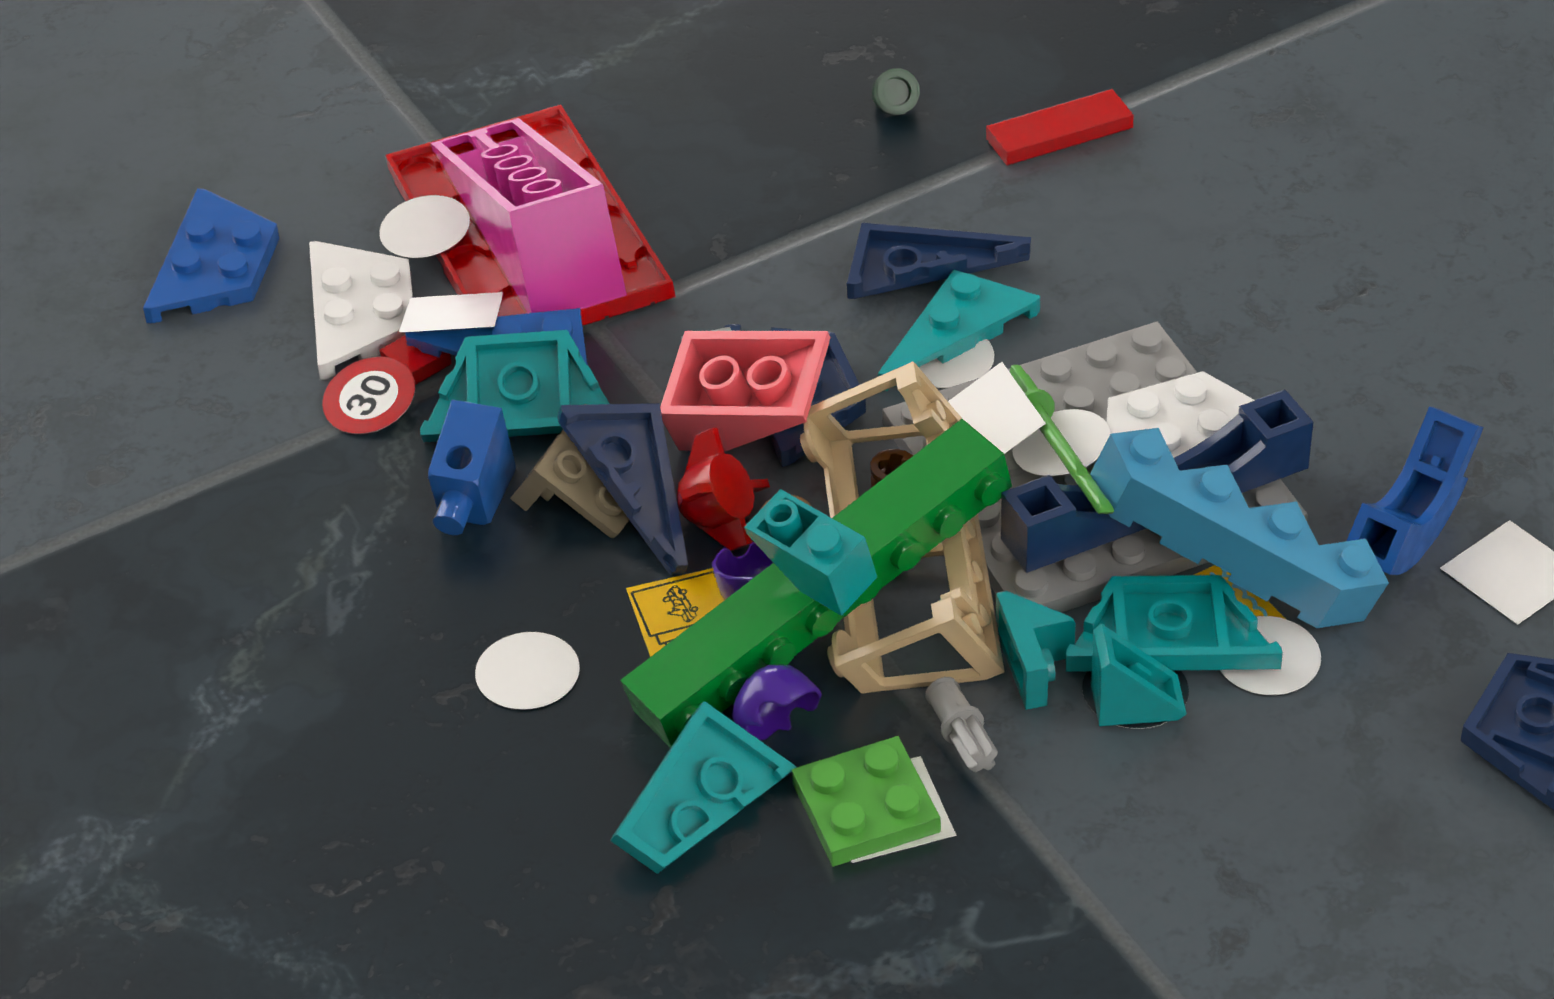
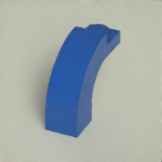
[1347,406,1484,575]

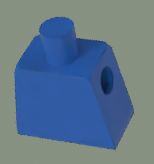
[428,400,516,535]

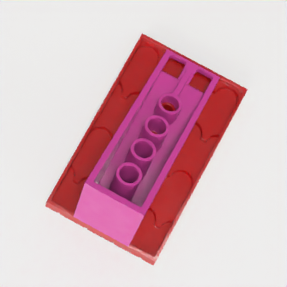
[385,104,676,326]

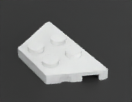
[309,241,413,380]
[1107,371,1254,458]

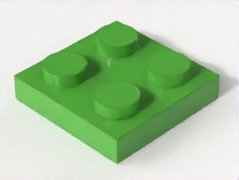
[791,736,941,867]

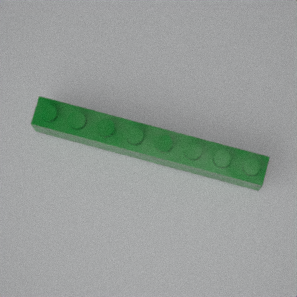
[620,419,1012,748]

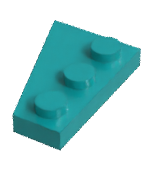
[610,701,797,874]

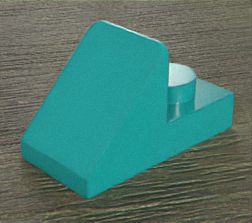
[996,591,1076,710]

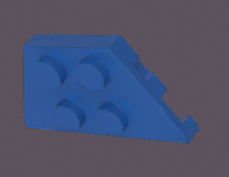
[143,188,280,323]

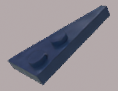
[847,223,1031,299]
[557,403,688,576]

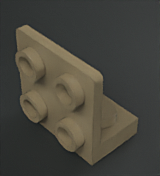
[510,404,629,538]

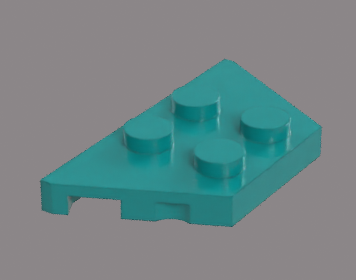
[420,330,610,442]
[1065,575,1283,672]

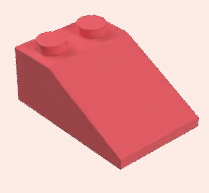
[660,331,831,451]

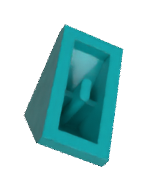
[1091,624,1187,726]

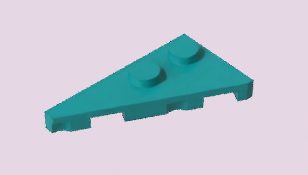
[878,270,1041,391]

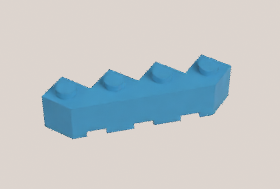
[1090,428,1389,628]

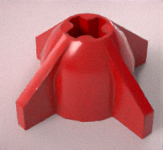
[676,428,770,551]

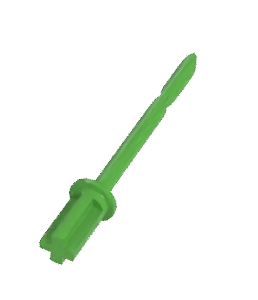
[1010,365,1114,514]

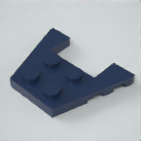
[1461,653,1554,810]

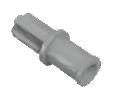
[925,677,998,772]

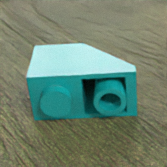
[744,489,877,616]

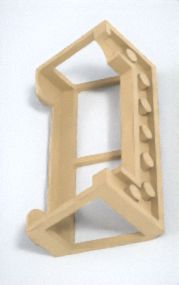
[800,361,1005,693]

